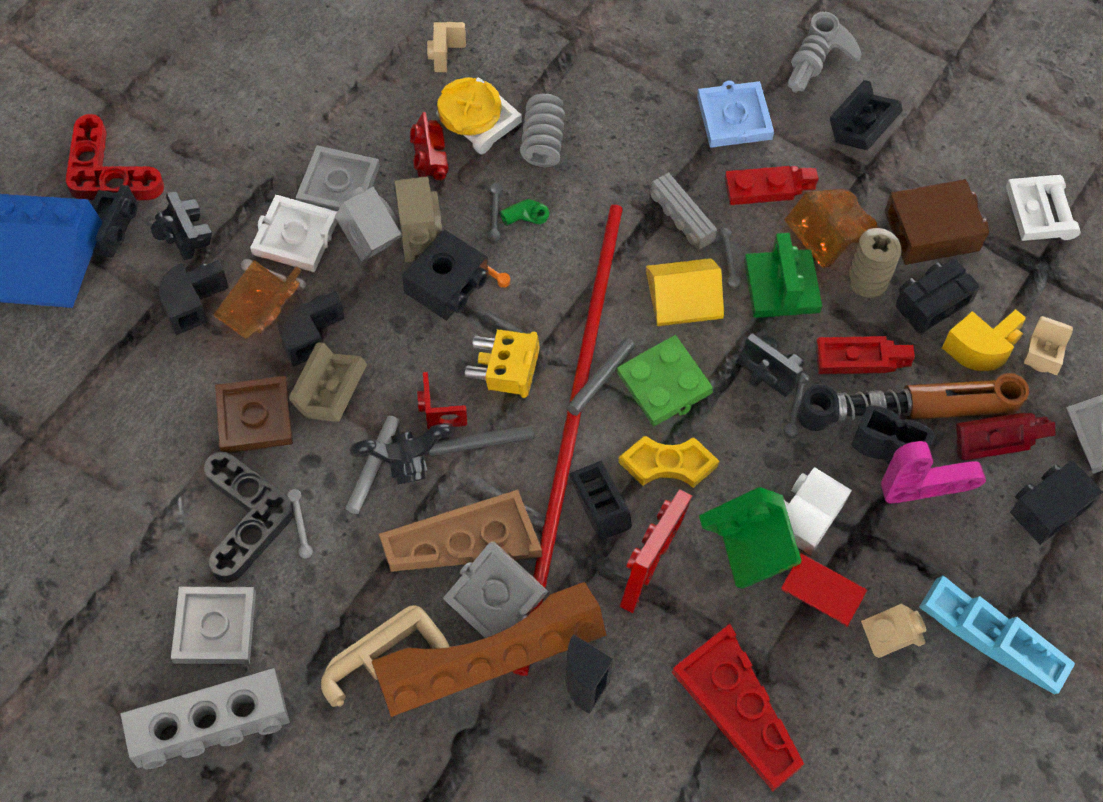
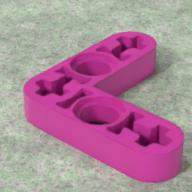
[881,441,986,503]

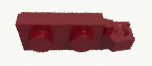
[956,412,1056,461]

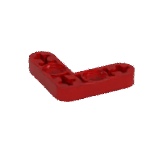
[66,114,164,200]

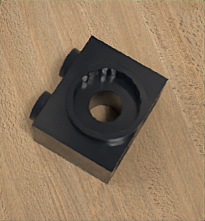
[402,229,489,321]

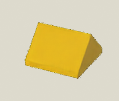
[646,258,724,326]

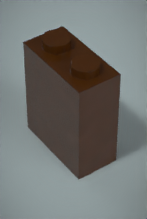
[884,179,989,265]

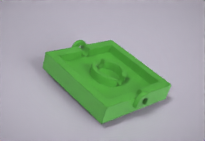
[617,335,713,427]

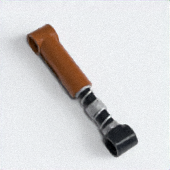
[797,373,1029,431]

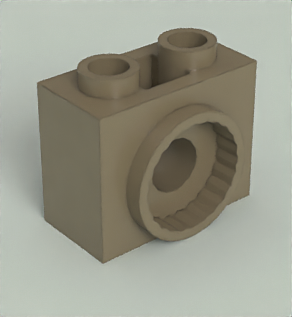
[395,177,442,263]

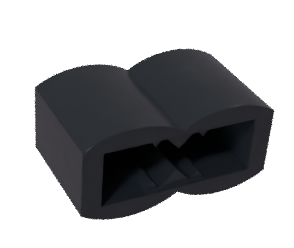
[851,405,935,464]

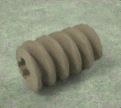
[849,228,901,298]

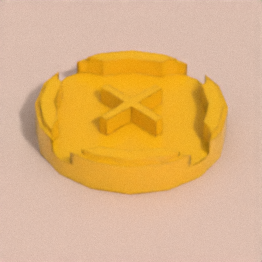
[437,77,501,136]

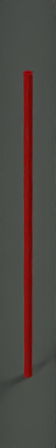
[513,204,623,676]

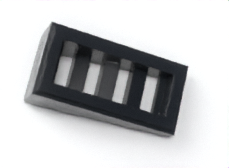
[569,460,632,540]

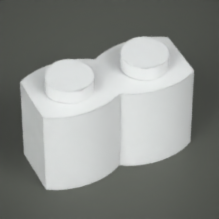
[784,467,852,555]

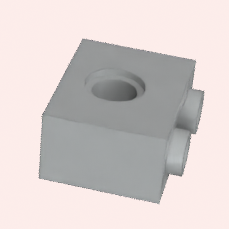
[334,186,402,262]

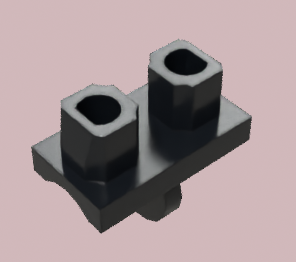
[150,192,212,260]
[736,333,804,397]

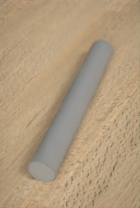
[345,416,400,514]

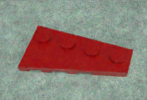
[672,624,804,791]

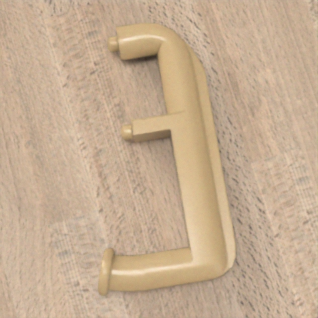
[321,605,450,707]

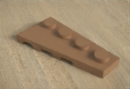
[379,490,542,572]

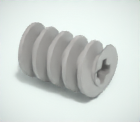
[520,94,565,167]

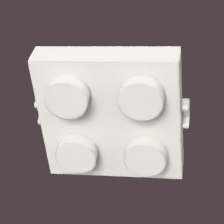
[250,195,337,272]

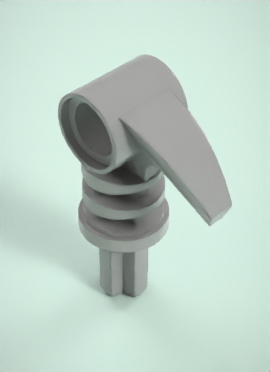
[787,12,862,93]

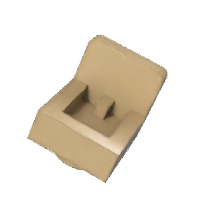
[427,22,466,72]
[1024,316,1073,375]
[861,604,926,658]

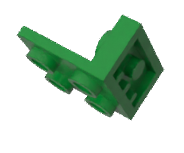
[699,487,801,589]

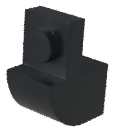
[159,260,229,336]
[277,291,345,367]

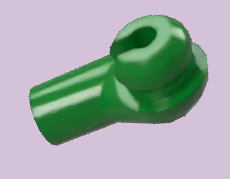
[499,199,550,226]

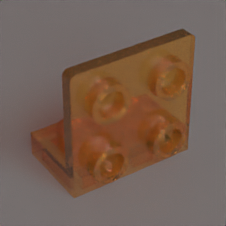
[784,189,878,268]
[213,260,302,339]

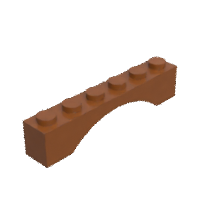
[371,582,607,717]

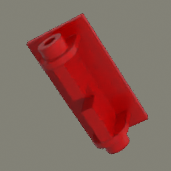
[410,112,449,180]

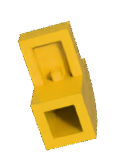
[942,309,1026,371]

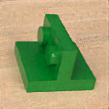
[744,233,822,318]

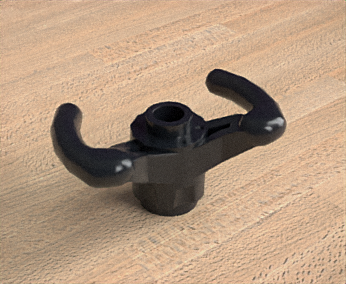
[350,423,455,485]

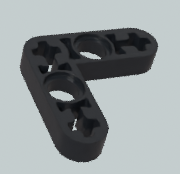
[204,452,293,583]

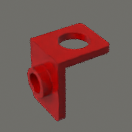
[417,372,468,429]

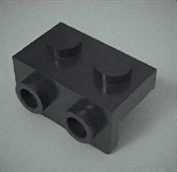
[830,80,903,151]
[91,185,138,258]

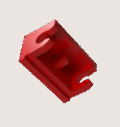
[781,553,867,627]

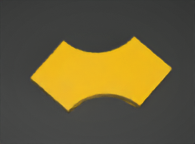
[618,436,719,488]

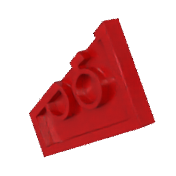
[620,489,692,613]

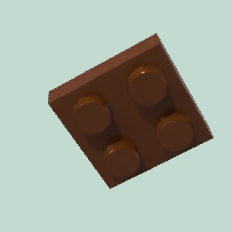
[215,376,293,453]

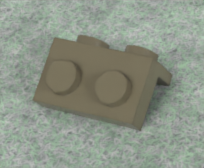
[289,343,367,422]

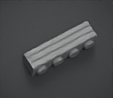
[650,172,717,250]

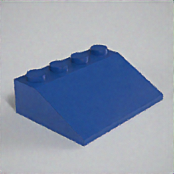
[0,194,103,308]

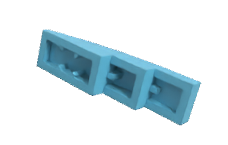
[919,576,1075,694]

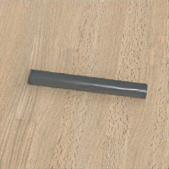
[567,338,635,416]
[429,425,534,457]

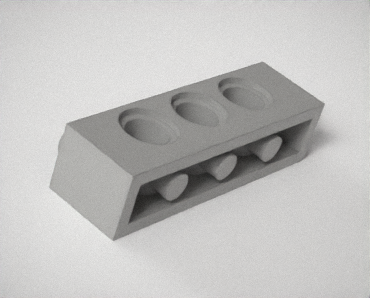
[120,668,290,769]

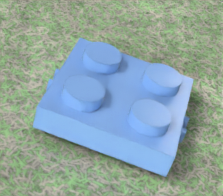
[697,81,774,148]

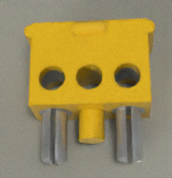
[465,329,540,398]

